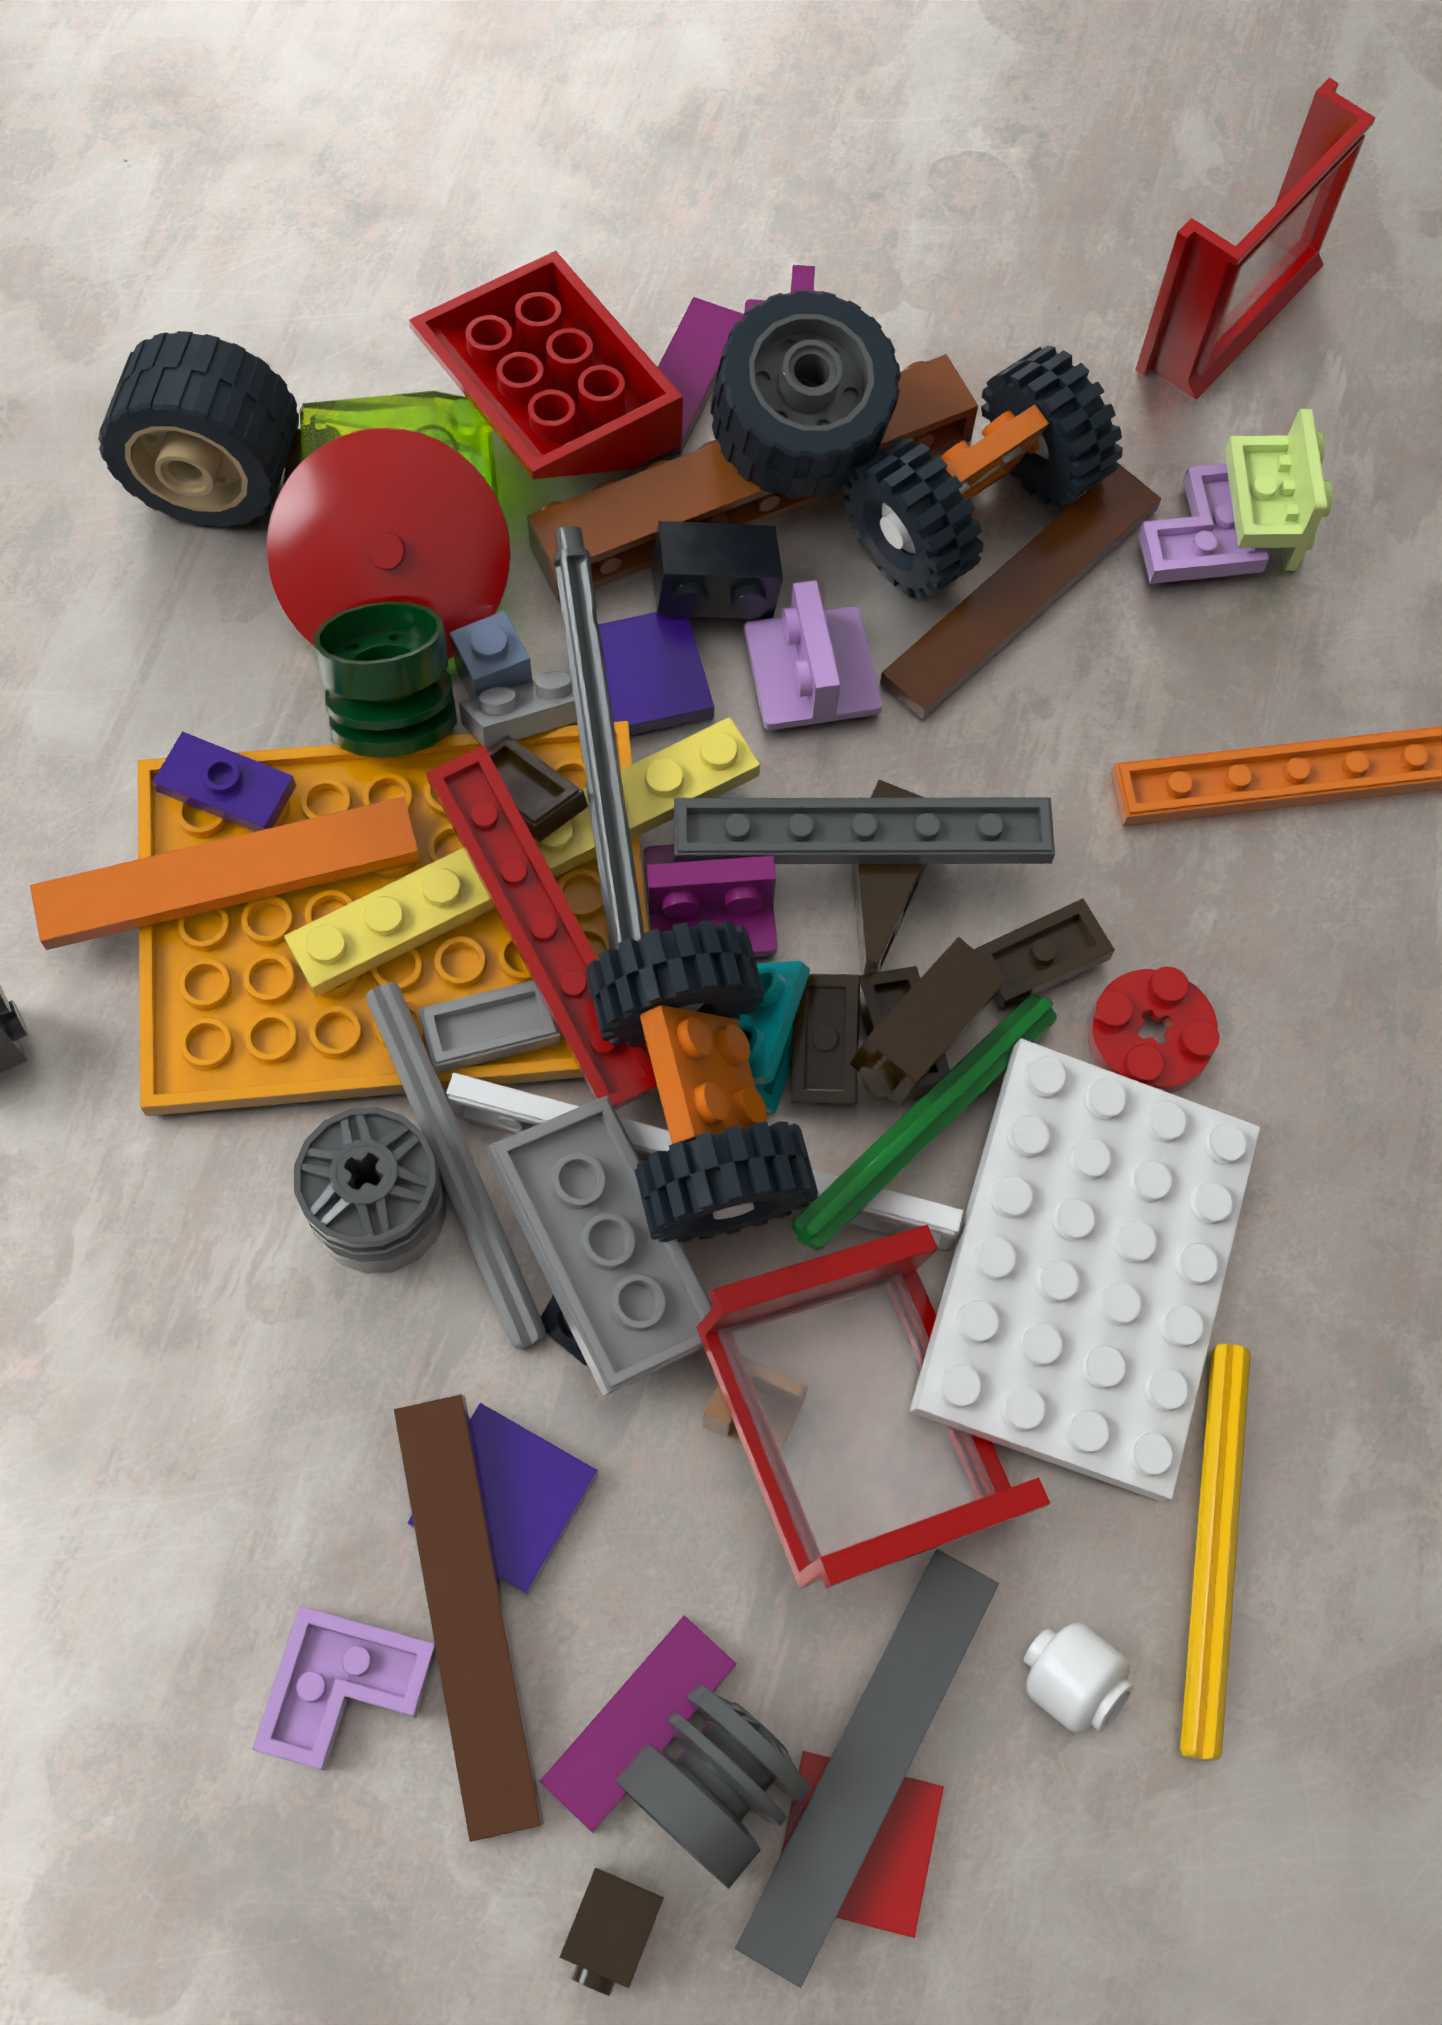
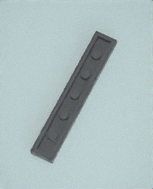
[674,797,1055,864]
[734,1549,1000,1988]

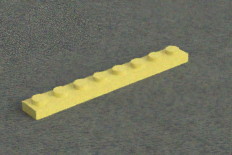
[284,717,760,997]

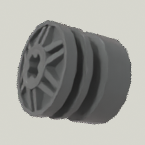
[294,1107,447,1273]
[614,1683,812,1889]

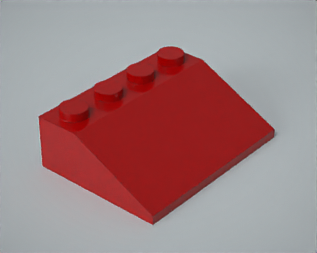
[409,250,683,480]

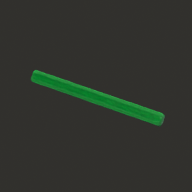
[791,994,1057,1251]

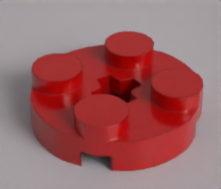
[1088,966,1220,1093]

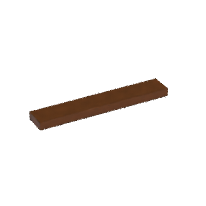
[880,463,1161,720]
[394,1394,544,1842]

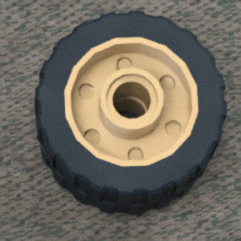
[98,331,299,527]

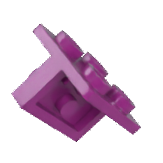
[644,844,778,957]

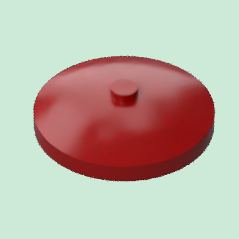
[267,428,511,660]

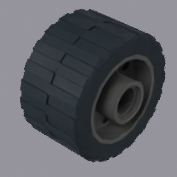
[710,289,901,499]

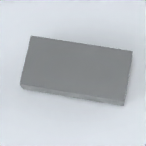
[418,980,561,1075]

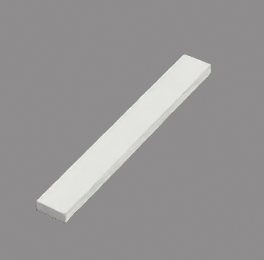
[446,1073,964,1251]

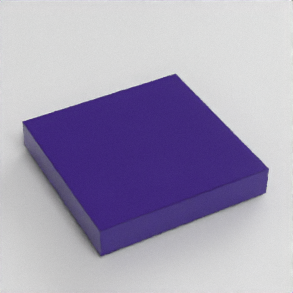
[598,612,715,736]
[407,1403,598,1596]

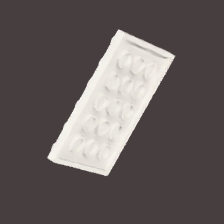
[909,1039,1260,1502]

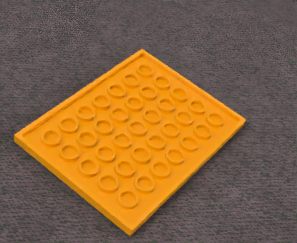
[138,721,650,1116]

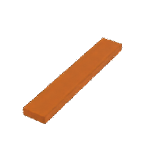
[1111,726,1442,826]
[30,796,421,950]

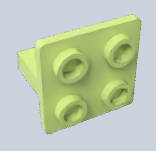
[1225,409,1333,571]

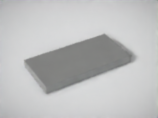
[485,1095,713,1397]

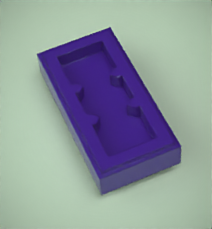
[153,731,296,832]

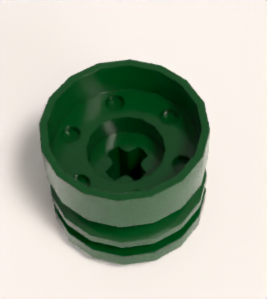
[314,601,457,758]

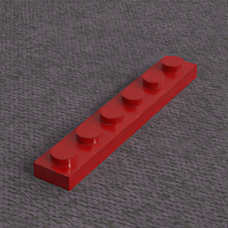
[426,745,658,1110]

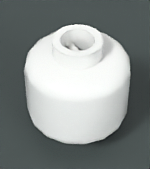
[1024,1623,1134,1733]

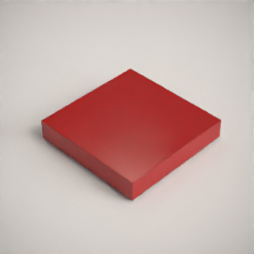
[779,1751,944,1938]

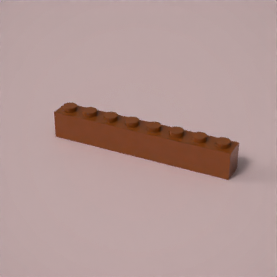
[527,354,978,603]

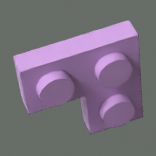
[1139,463,1269,584]
[252,1606,436,1771]

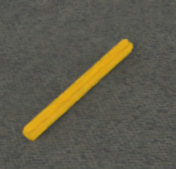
[1180,1344,1251,1761]

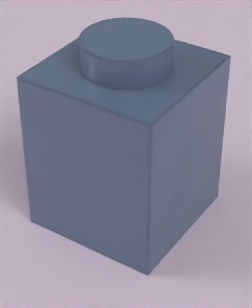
[450,610,533,699]

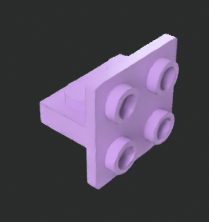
[744,580,882,730]

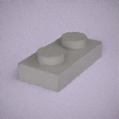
[459,671,577,749]

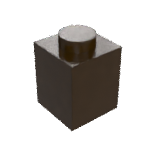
[559,1868,664,1996]

